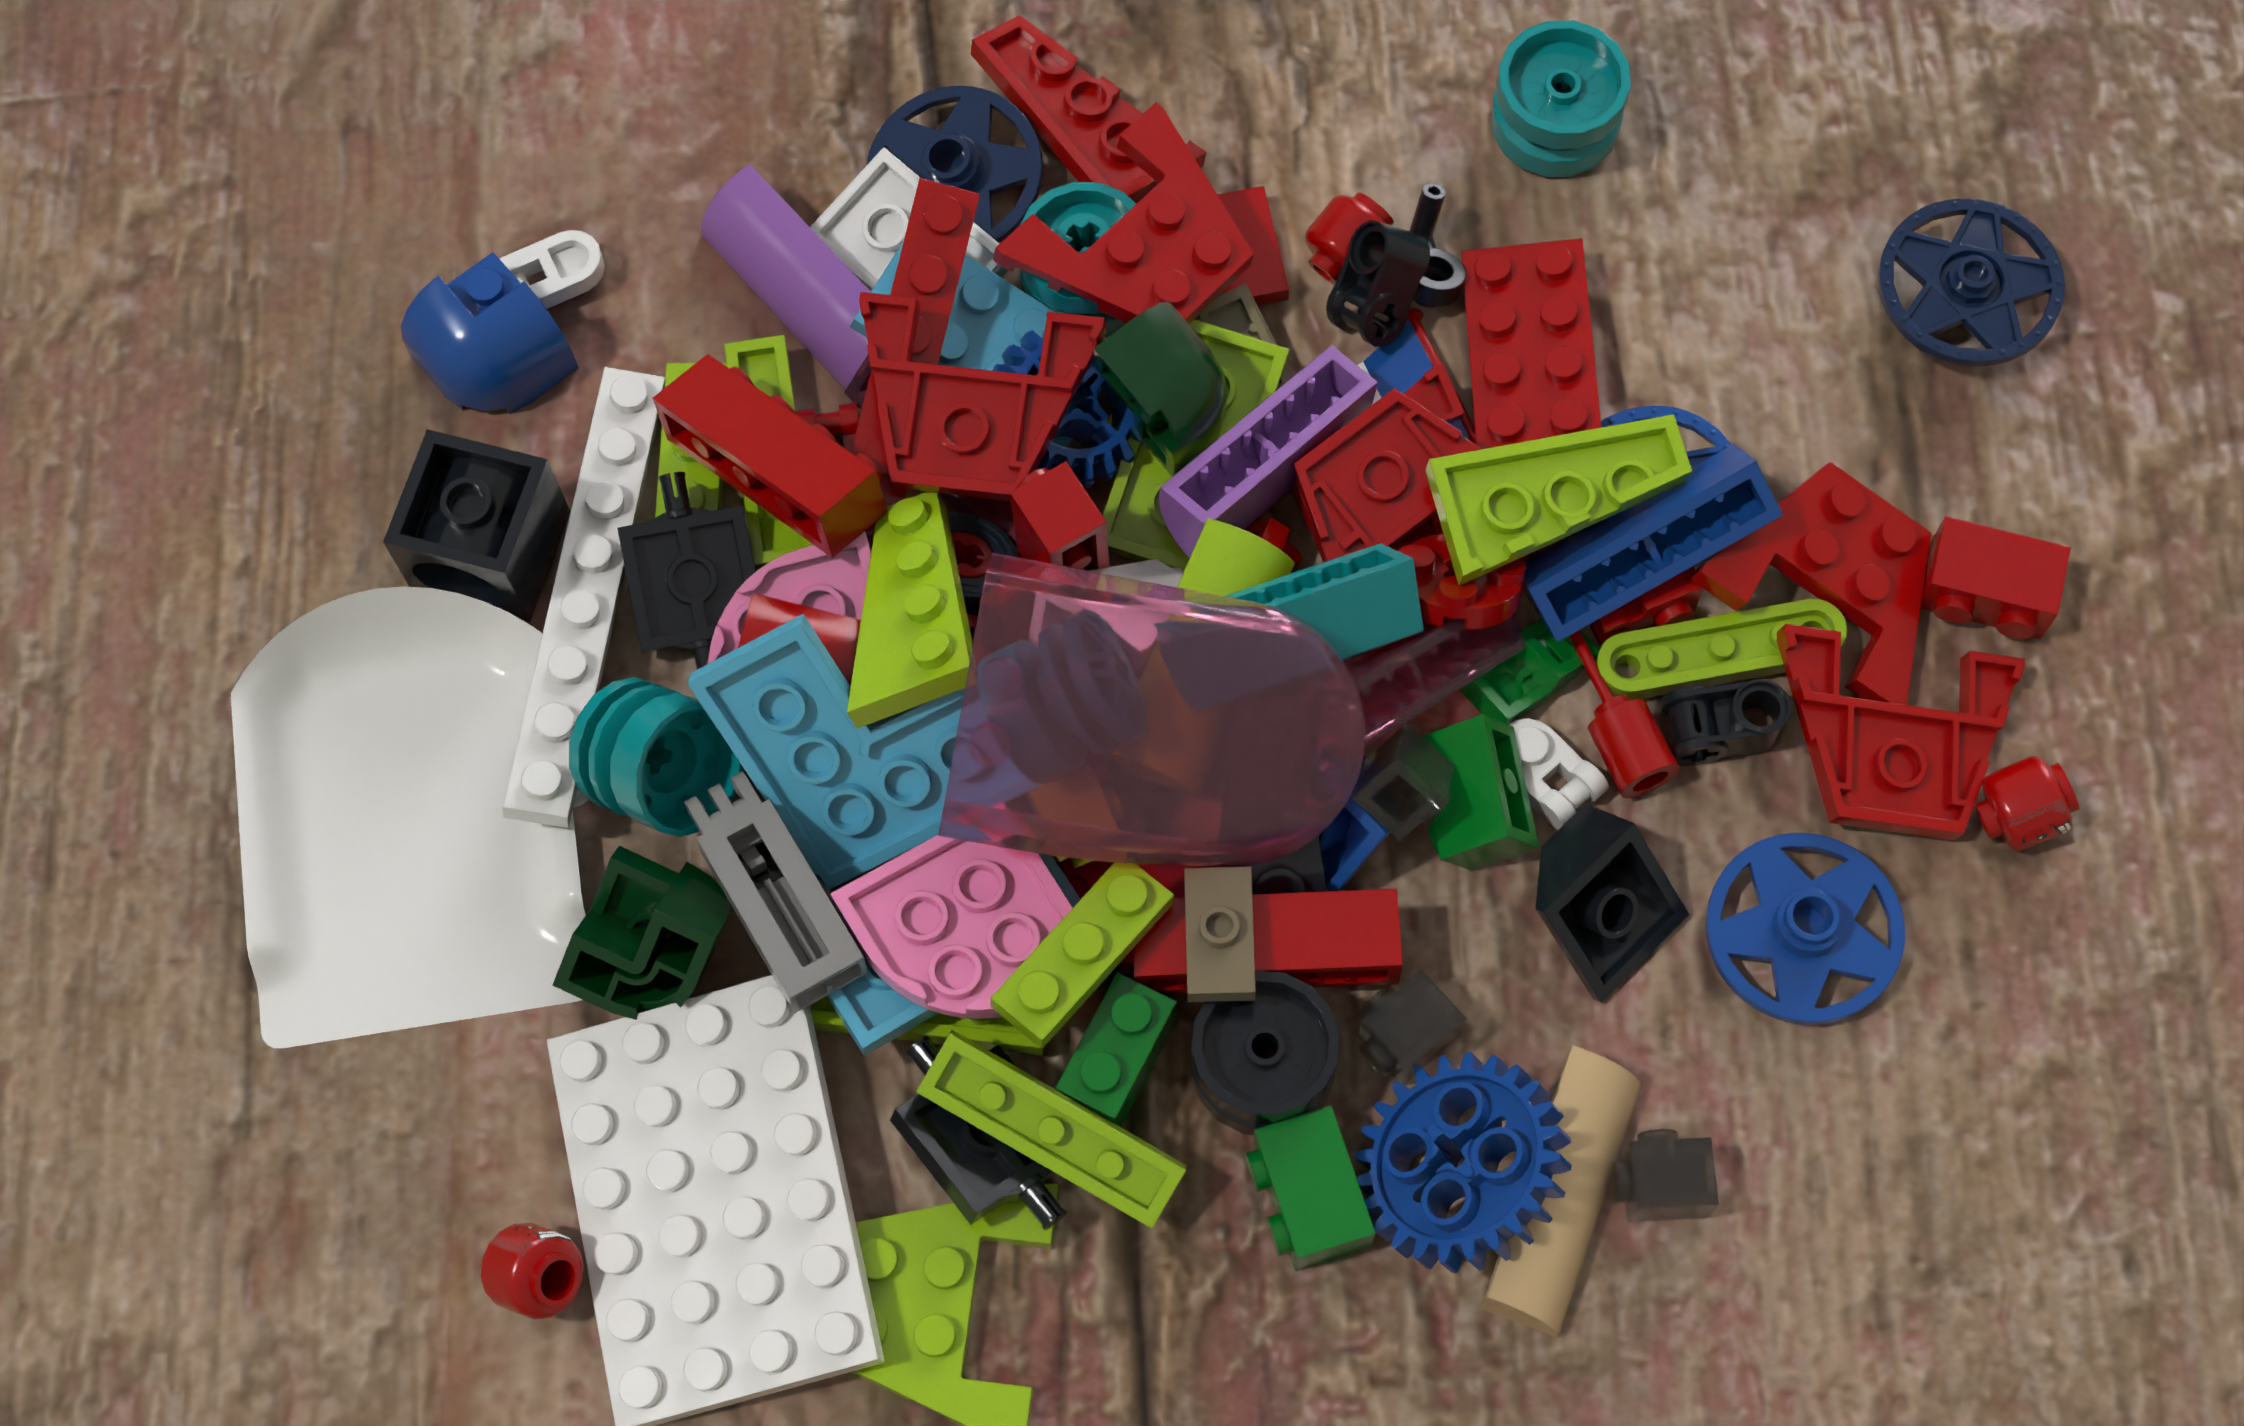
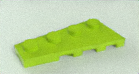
[1425,414,1692,586]
[847,492,978,729]

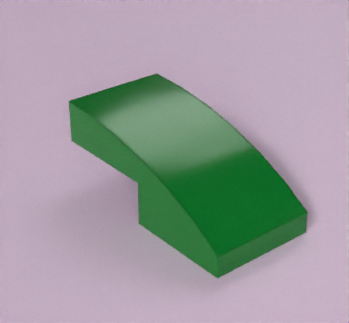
[1457,619,1599,724]

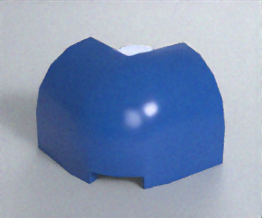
[401,252,579,414]

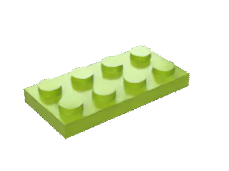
[1103,319,1289,570]

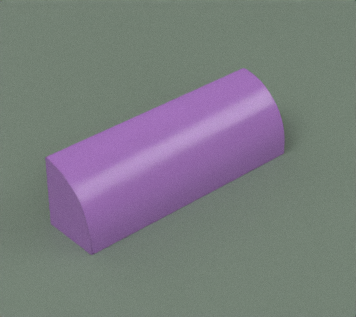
[701,164,871,396]
[1159,345,1378,558]

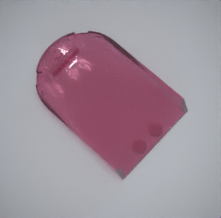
[938,553,1365,867]

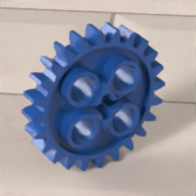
[1354,1052,1572,1273]

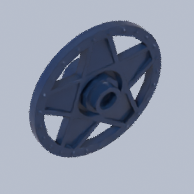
[867,86,1043,243]
[1878,198,2065,366]

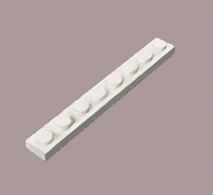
[502,367,665,828]

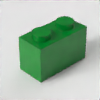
[1416,714,1539,871]
[1055,972,1177,1128]
[1245,1105,1376,1271]

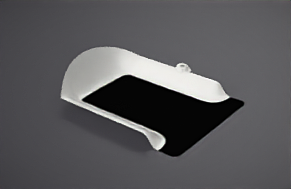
[231,586,588,1048]

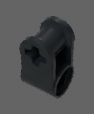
[1326,220,1430,347]
[1660,679,1791,766]

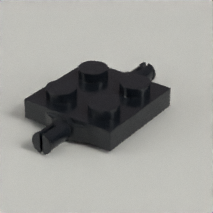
[617,472,756,669]
[890,1035,1067,1230]

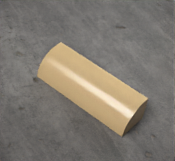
[1481,1045,1641,1338]

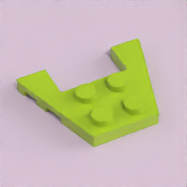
[851,1183,1059,1426]

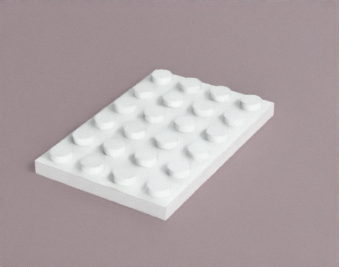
[547,975,885,1426]

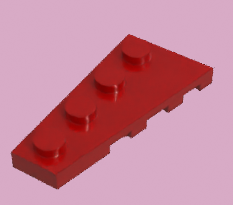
[970,15,1207,204]

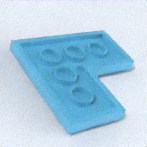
[687,614,1040,890]

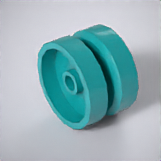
[1491,20,1631,177]
[1019,182,1136,337]

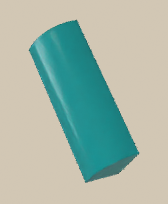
[1152,543,1424,712]

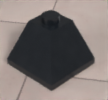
[1535,804,1690,1003]

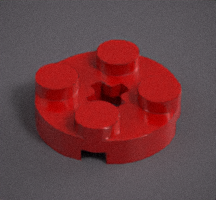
[1398,533,1526,629]

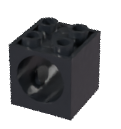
[383,429,570,622]

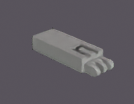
[684,771,868,1014]

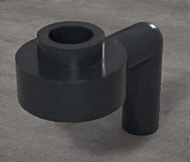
[1409,183,1465,308]

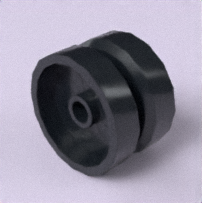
[1191,971,1340,1135]

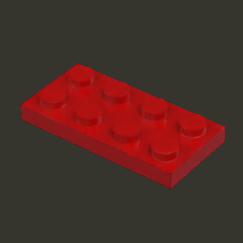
[1461,238,1602,449]

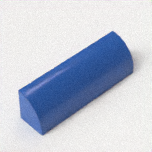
[1523,444,1783,642]

